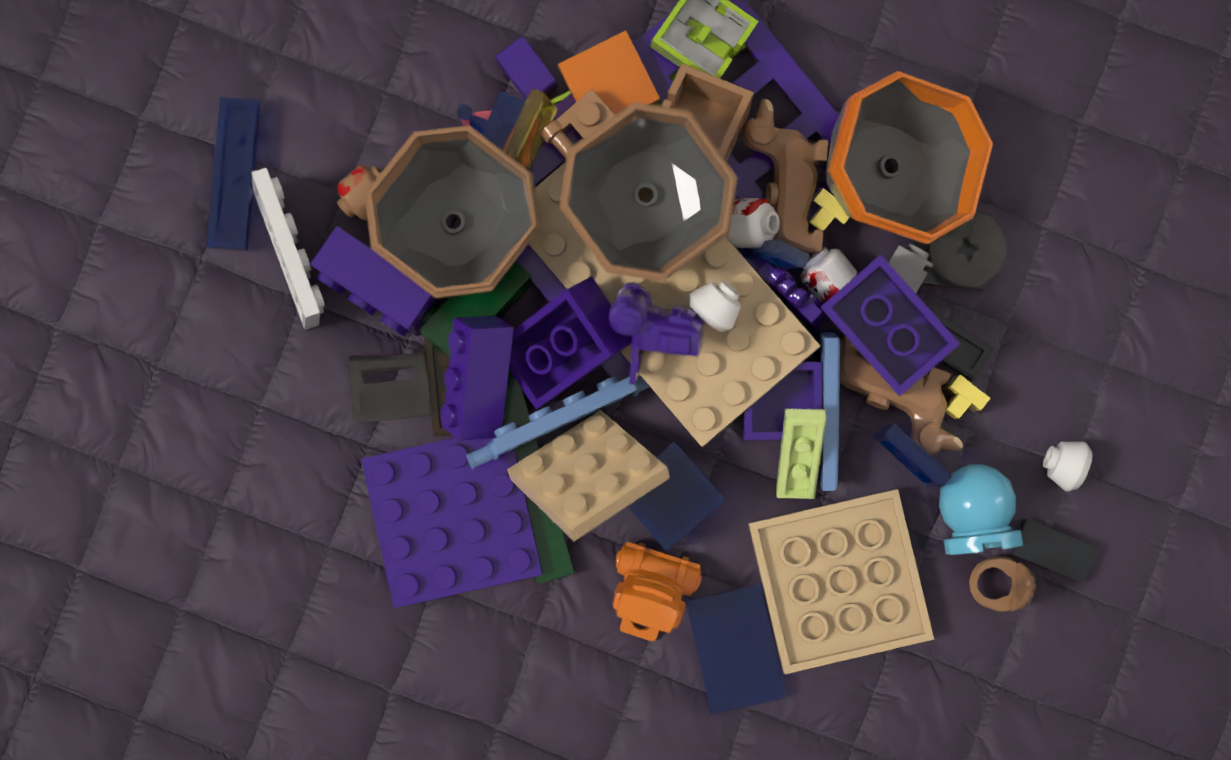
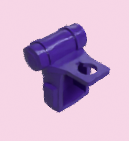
[609,281,704,385]

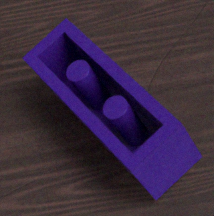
[441,315,514,441]

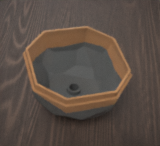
[559,102,738,282]
[365,125,540,298]

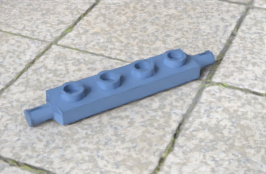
[466,375,650,469]

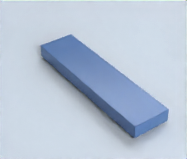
[818,332,840,491]

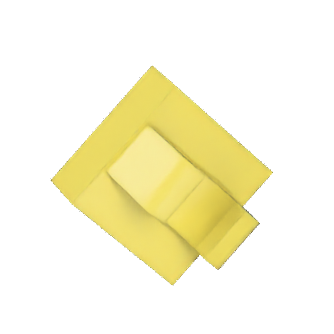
[809,188,849,231]
[944,375,990,420]

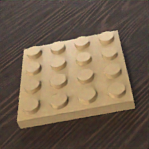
[748,489,934,674]

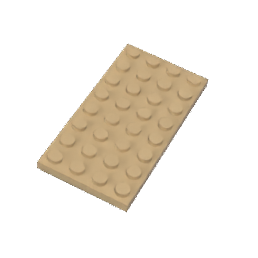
[529,162,820,447]

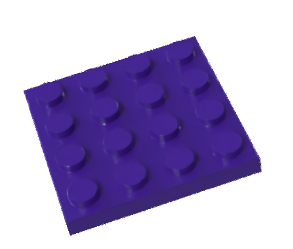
[361,426,543,608]

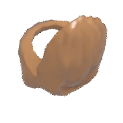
[969,556,1036,613]

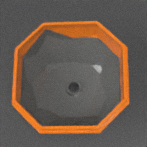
[826,71,993,244]

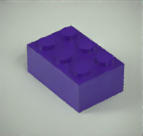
[310,226,442,337]
[821,255,960,396]
[509,276,632,410]

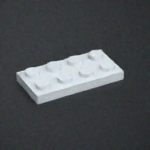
[251,168,325,330]

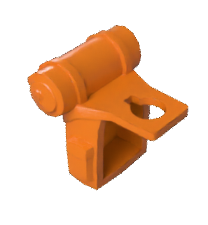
[613,541,702,641]

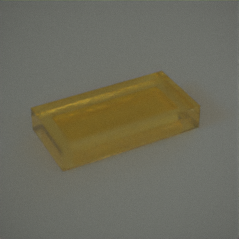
[503,89,558,170]

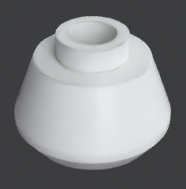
[690,280,741,332]
[1043,442,1092,492]

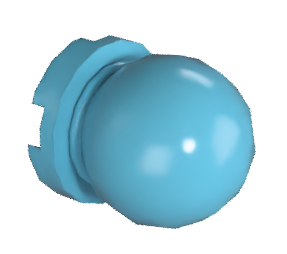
[939,464,1023,555]

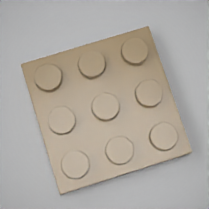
[507,410,670,541]

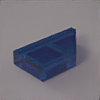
[742,240,810,269]

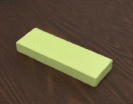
[776,409,826,499]

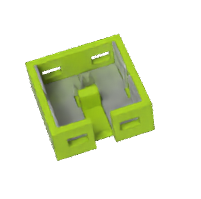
[650,0,759,79]

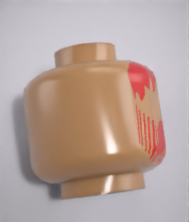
[337,164,382,221]

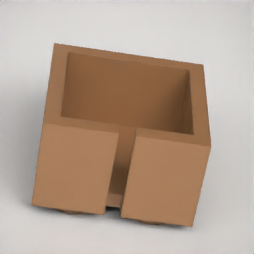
[661,63,754,162]

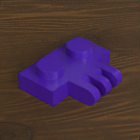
[757,262,825,332]

